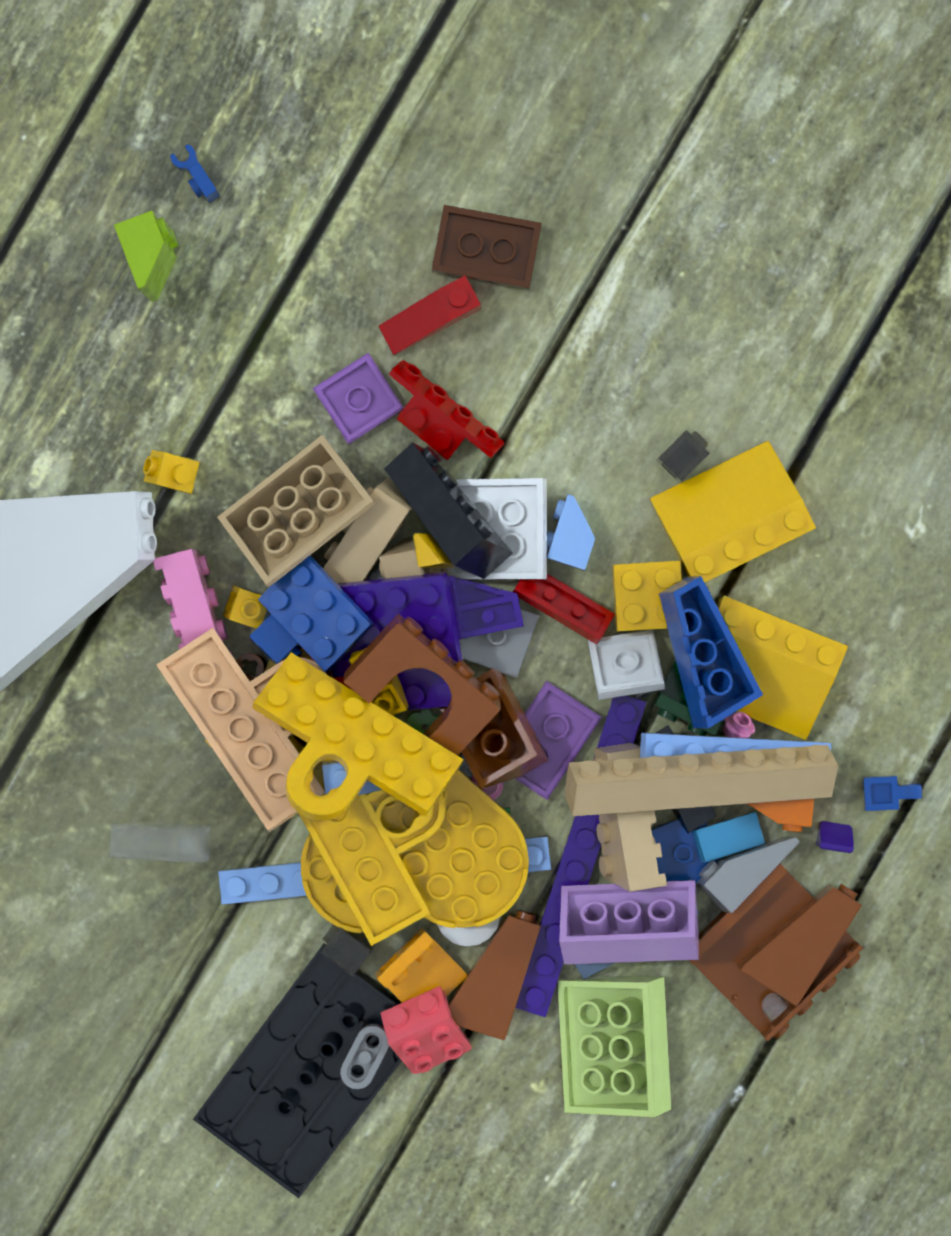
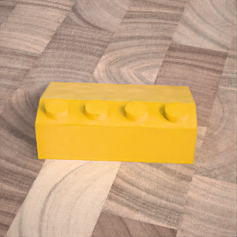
[649,441,816,583]
[683,596,848,740]

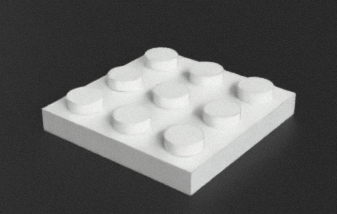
[447,478,547,579]

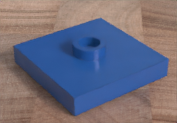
[651,819,721,883]

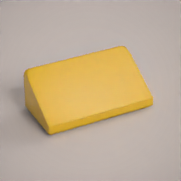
[413,533,455,569]

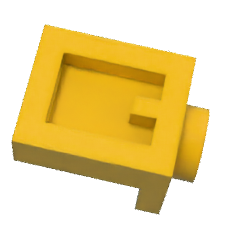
[222,585,267,629]

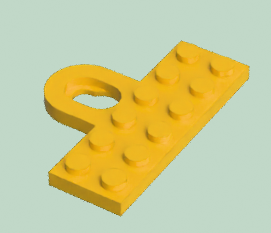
[252,653,463,820]
[299,760,446,946]

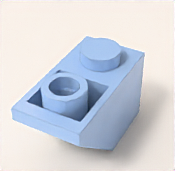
[547,494,595,571]

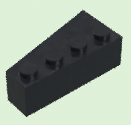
[384,442,513,579]

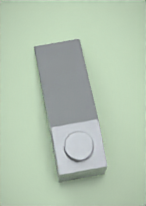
[696,836,800,913]

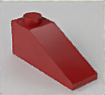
[378,275,481,356]

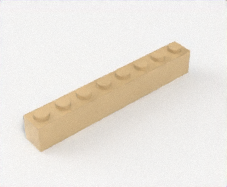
[564,745,838,816]

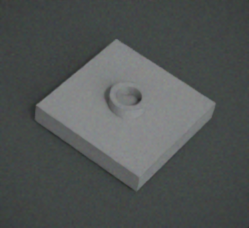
[460,609,539,678]

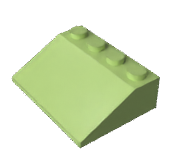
[557,976,671,1117]

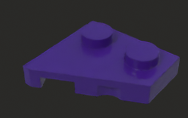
[447,576,524,640]

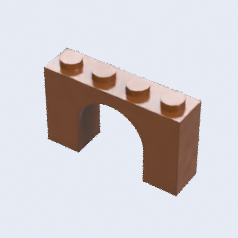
[343,613,501,756]

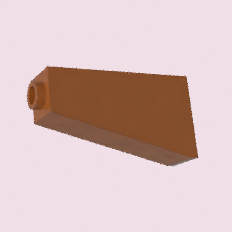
[737,884,862,1006]
[448,910,541,1041]

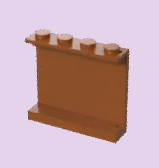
[688,863,863,1041]

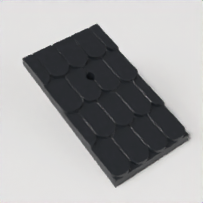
[193,943,402,1198]

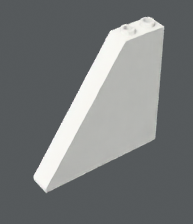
[0,491,157,692]

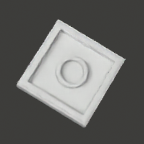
[588,629,665,700]

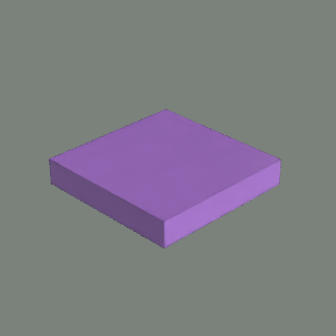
[313,353,404,444]

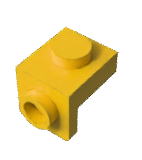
[143,450,200,494]

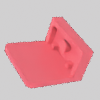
[380,986,472,1074]

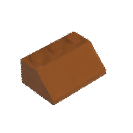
[439,668,548,789]

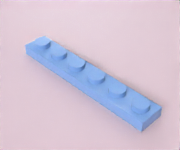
[640,733,831,758]

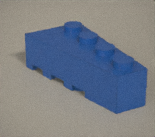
[659,576,763,729]

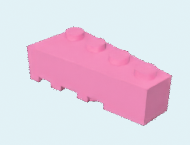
[153,549,234,658]

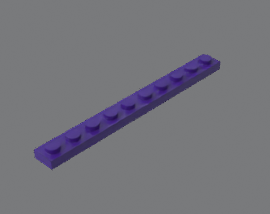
[515,695,646,1018]

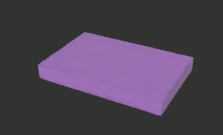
[514,681,602,800]

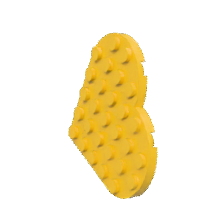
[301,723,529,933]

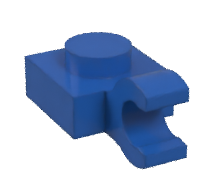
[170,144,220,203]
[863,775,922,811]

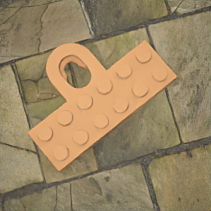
[156,628,326,832]

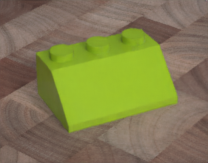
[114,210,179,302]

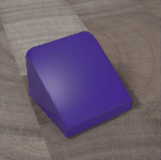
[816,821,854,854]

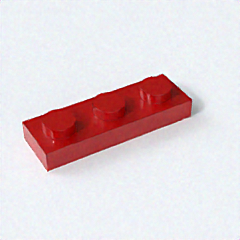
[513,574,615,645]

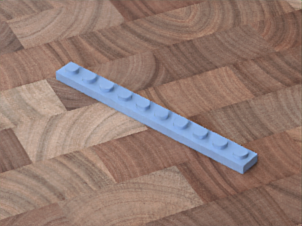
[218,836,551,905]

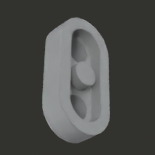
[340,1024,389,1089]

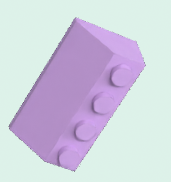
[559,880,699,964]

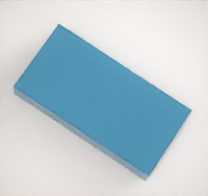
[692,812,765,863]

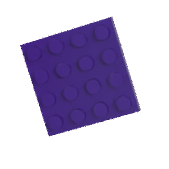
[331,572,463,710]

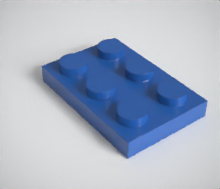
[258,555,375,672]

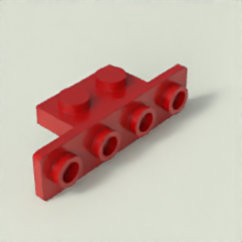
[389,360,504,461]

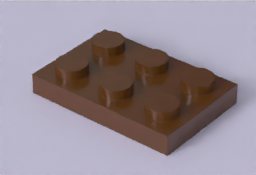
[432,205,542,290]

